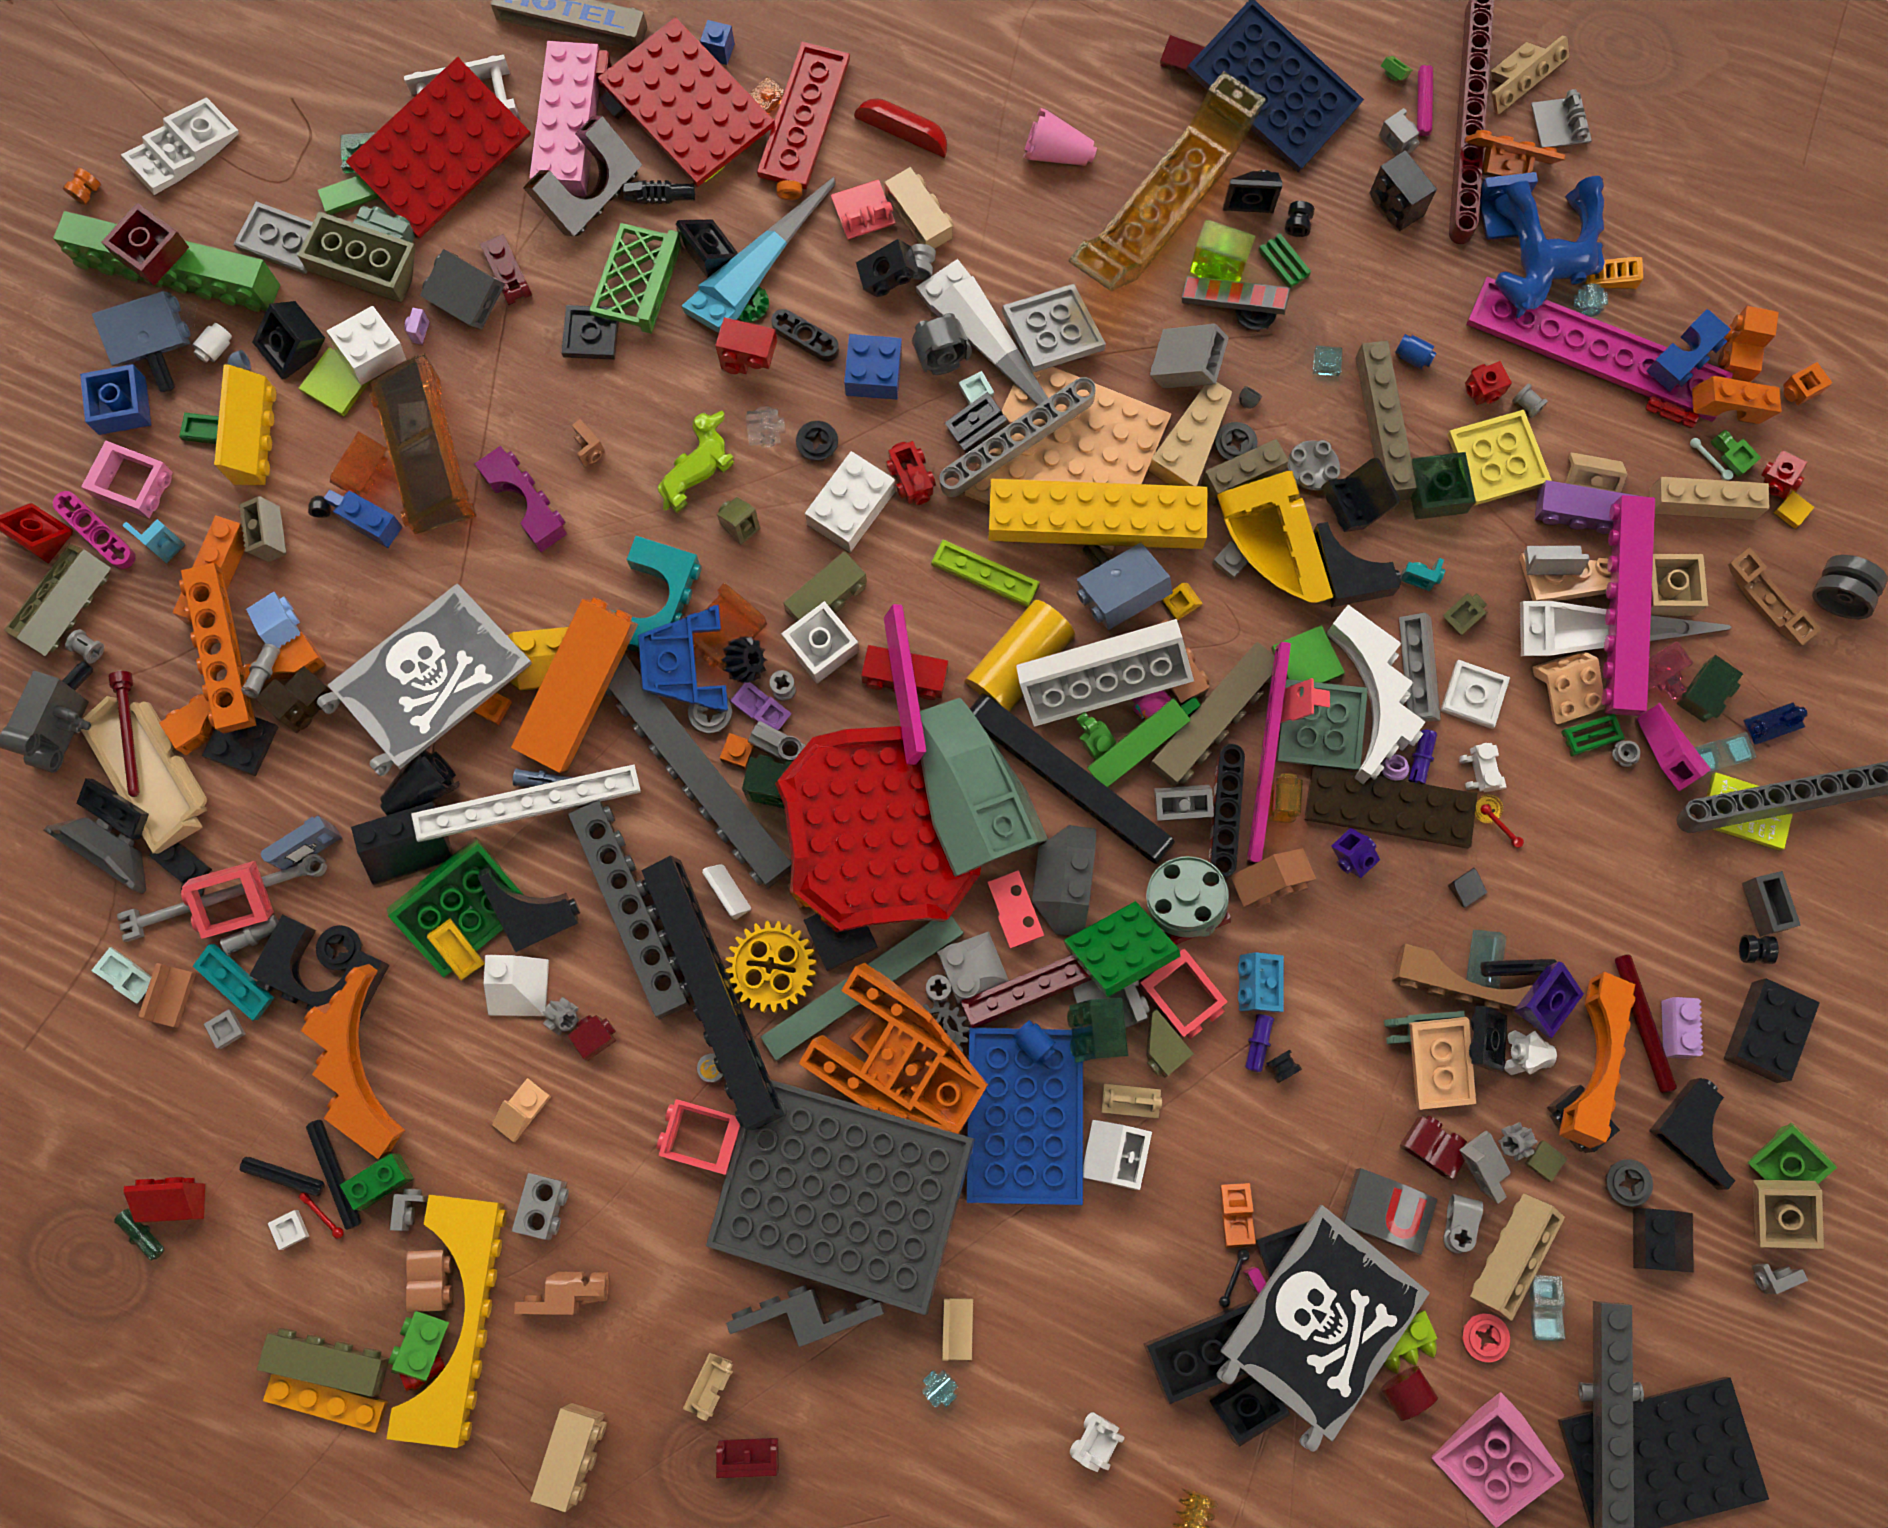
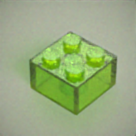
[1190,219,1256,282]

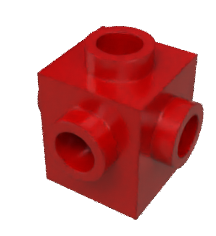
[1465,361,1512,406]
[1761,450,1808,500]

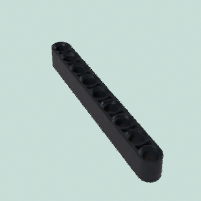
[969,693,1175,864]

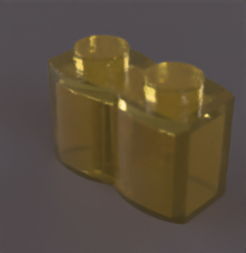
[1268,773,1303,823]

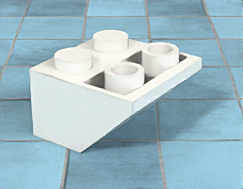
[1083,1120,1152,1190]

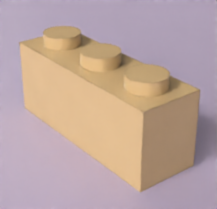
[884,167,954,249]

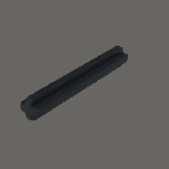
[306,1119,361,1230]

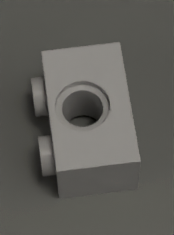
[1154,785,1214,820]

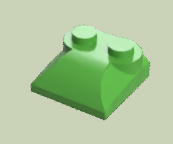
[1748,1122,1837,1184]

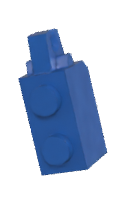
[324,489,402,548]

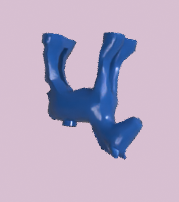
[1494,176,1605,319]

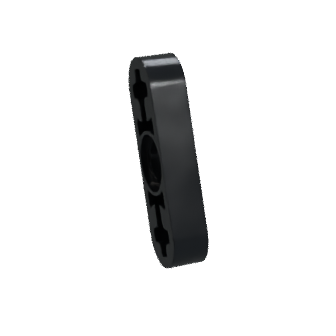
[771,309,839,362]

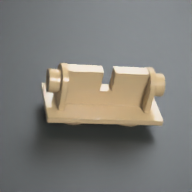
[1102,1084,1162,1119]
[683,1353,733,1421]

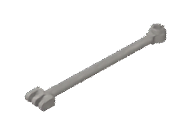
[117,854,327,942]

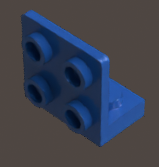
[1480,172,1538,240]

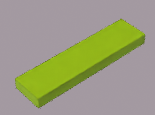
[931,539,1040,608]

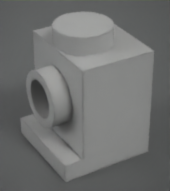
[1379,108,1420,156]

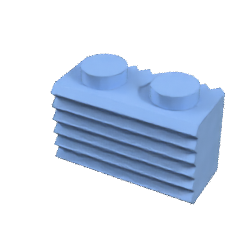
[246,592,300,648]

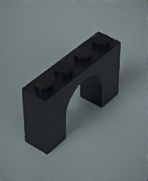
[249,914,389,1023]

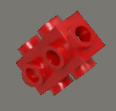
[886,441,936,505]

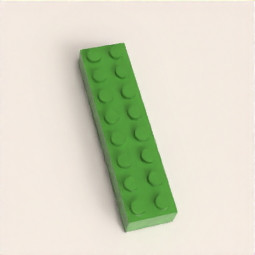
[53,211,280,312]

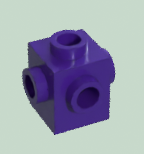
[1331,828,1380,878]

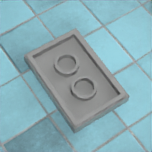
[233,201,313,274]

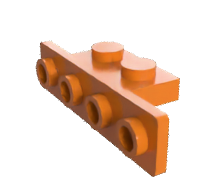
[1465,130,1565,177]

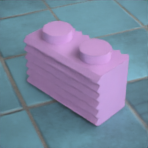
[1661,997,1703,1059]

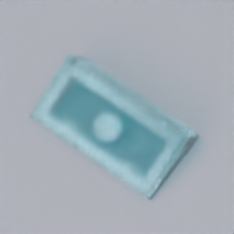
[1466,930,1506,989]

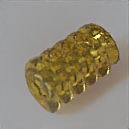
[1172,1488,1218,1528]

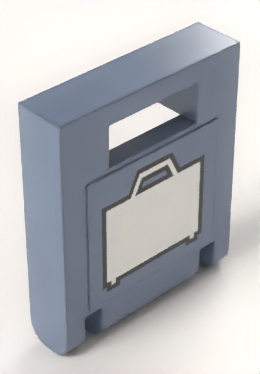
[261,815,342,870]

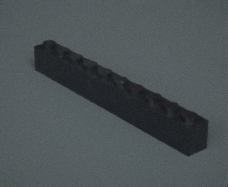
[641,855,785,1130]

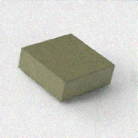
[1525,1140,1568,1182]

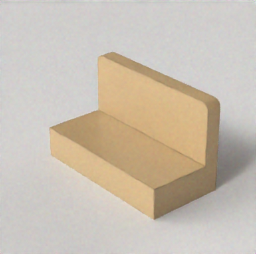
[1565,452,1628,493]
[942,1298,973,1361]

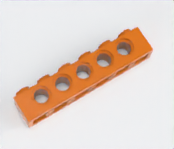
[179,563,257,734]

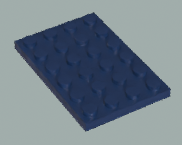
[1186,0,1364,173]

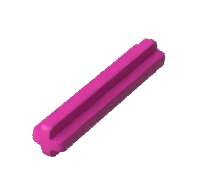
[1417,65,1433,137]

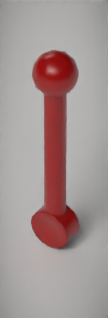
[1480,804,1524,848]
[299,1192,344,1239]

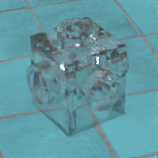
[746,406,786,447]

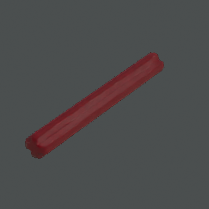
[1615,954,1677,1093]

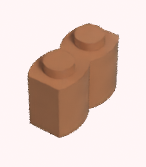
[406,1249,453,1312]

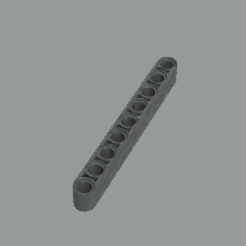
[1676,761,1888,833]

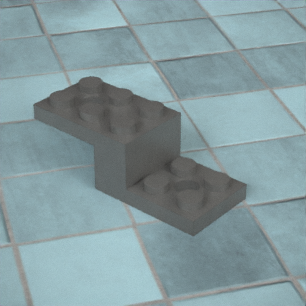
[726,1285,885,1347]

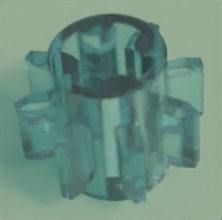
[1574,284,1608,317]
[922,1369,958,1408]

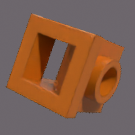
[1783,362,1832,406]

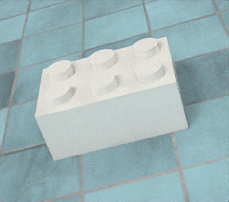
[805,451,896,553]

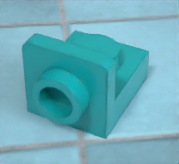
[1401,558,1445,591]

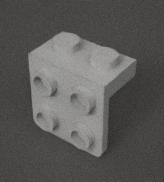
[1073,980,1150,1039]

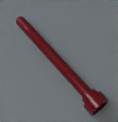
[109,671,140,797]

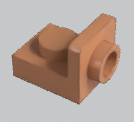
[572,419,605,467]

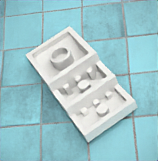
[121,98,239,195]

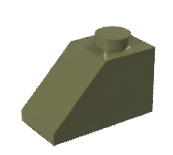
[717,497,760,545]
[1146,1009,1194,1078]

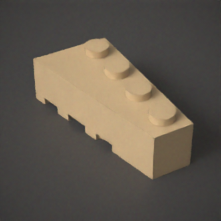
[1148,382,1232,486]

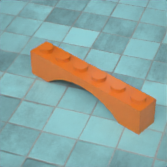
[159,632,326,755]
[1559,972,1635,1148]

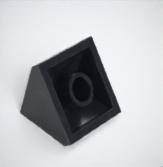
[676,219,738,278]
[1210,1376,1290,1447]

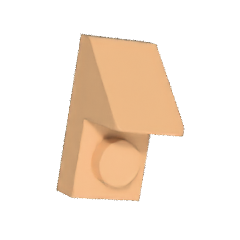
[492,1078,551,1142]

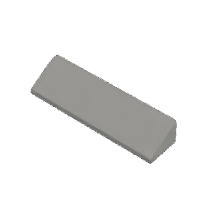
[1399,612,1441,722]

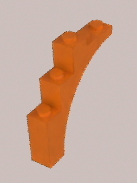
[300,964,405,1159]

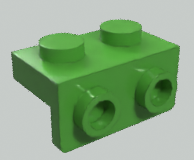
[388,1311,449,1382]

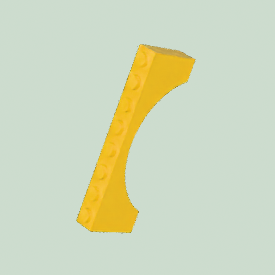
[386,1195,507,1448]

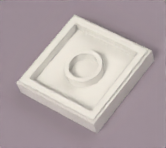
[1440,660,1510,729]

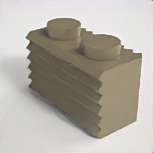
[239,496,286,562]

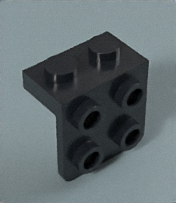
[1321,458,1400,532]

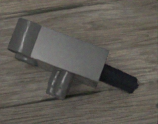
[0,661,93,773]

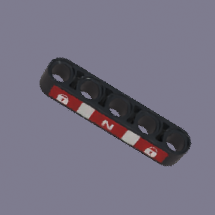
[1208,744,1245,880]

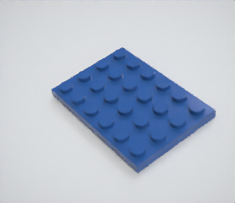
[967,1028,1083,1205]

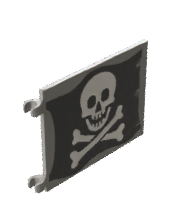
[317,583,532,776]
[1217,1205,1430,1452]

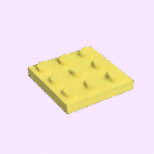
[1447,410,1552,506]

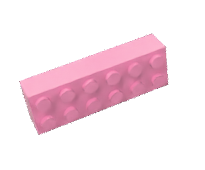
[529,41,600,197]

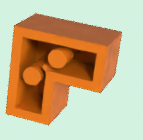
[1718,306,1779,382]

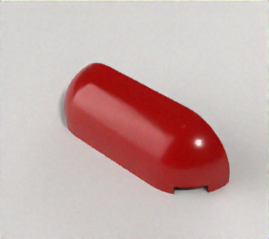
[854,98,947,158]

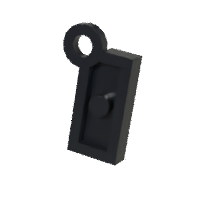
[148,842,212,897]

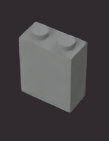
[1150,324,1229,388]

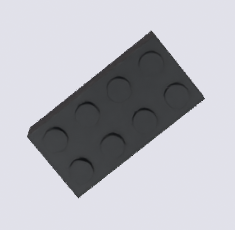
[1143,1300,1254,1404]

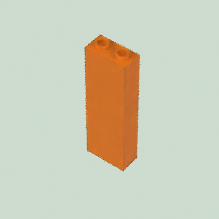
[511,597,638,773]

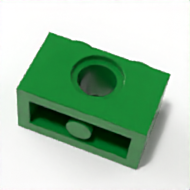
[340,1153,414,1211]

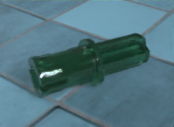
[114,1208,165,1260]

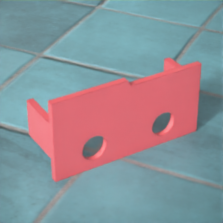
[1280,678,1330,723]
[987,870,1044,948]

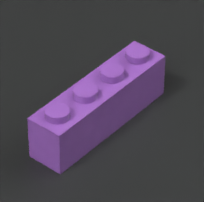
[1535,480,1643,534]

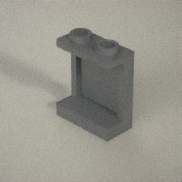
[420,249,505,330]

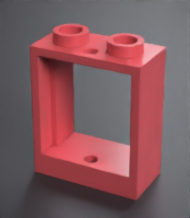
[181,861,274,939]
[1138,948,1227,1039]
[656,1099,741,1175]

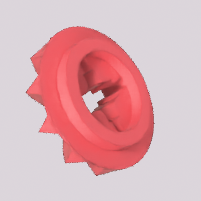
[1461,1313,1510,1362]

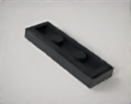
[76,778,149,839]

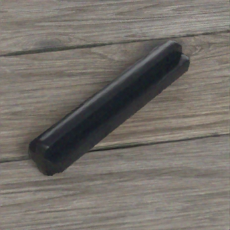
[1480,959,1557,977]
[239,1157,324,1196]

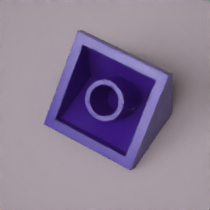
[1514,961,1584,1039]

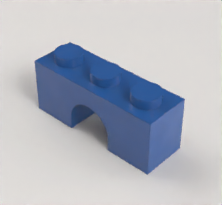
[1647,309,1731,392]

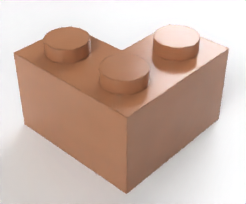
[1231,848,1316,908]

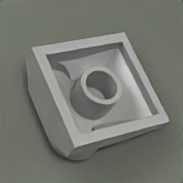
[937,931,1009,1004]

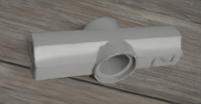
[748,721,806,766]

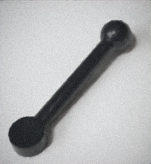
[1219,1249,1250,1308]

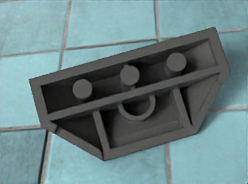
[43,817,146,894]
[1032,825,1096,936]

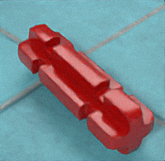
[1646,396,1699,428]

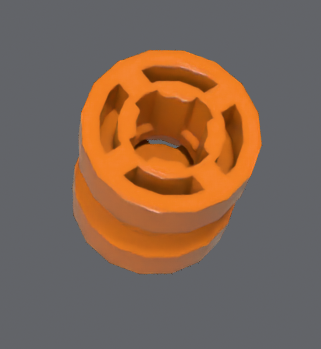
[63,168,101,205]

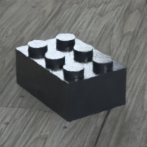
[1724,978,1820,1083]

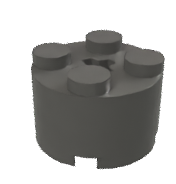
[912,313,972,375]

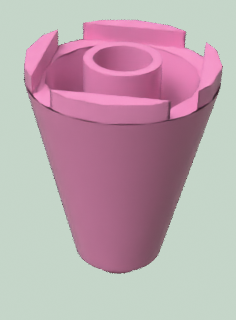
[1023,108,1097,166]

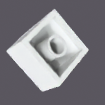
[781,601,860,684]

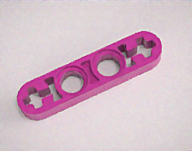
[53,491,136,569]

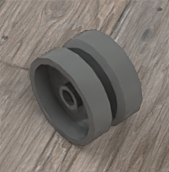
[1812,555,1888,620]

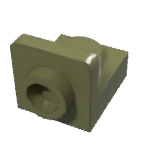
[1443,593,1488,635]

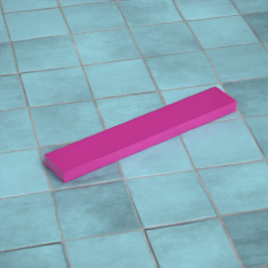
[884,604,926,764]

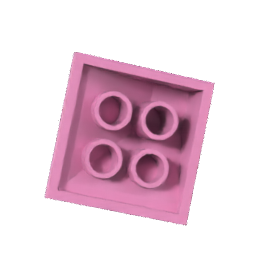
[1432,1392,1564,1528]

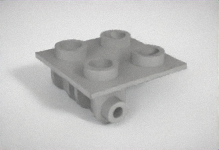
[1531,89,1592,148]

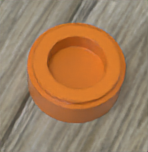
[776,180,802,200]

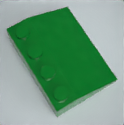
[387,837,524,978]

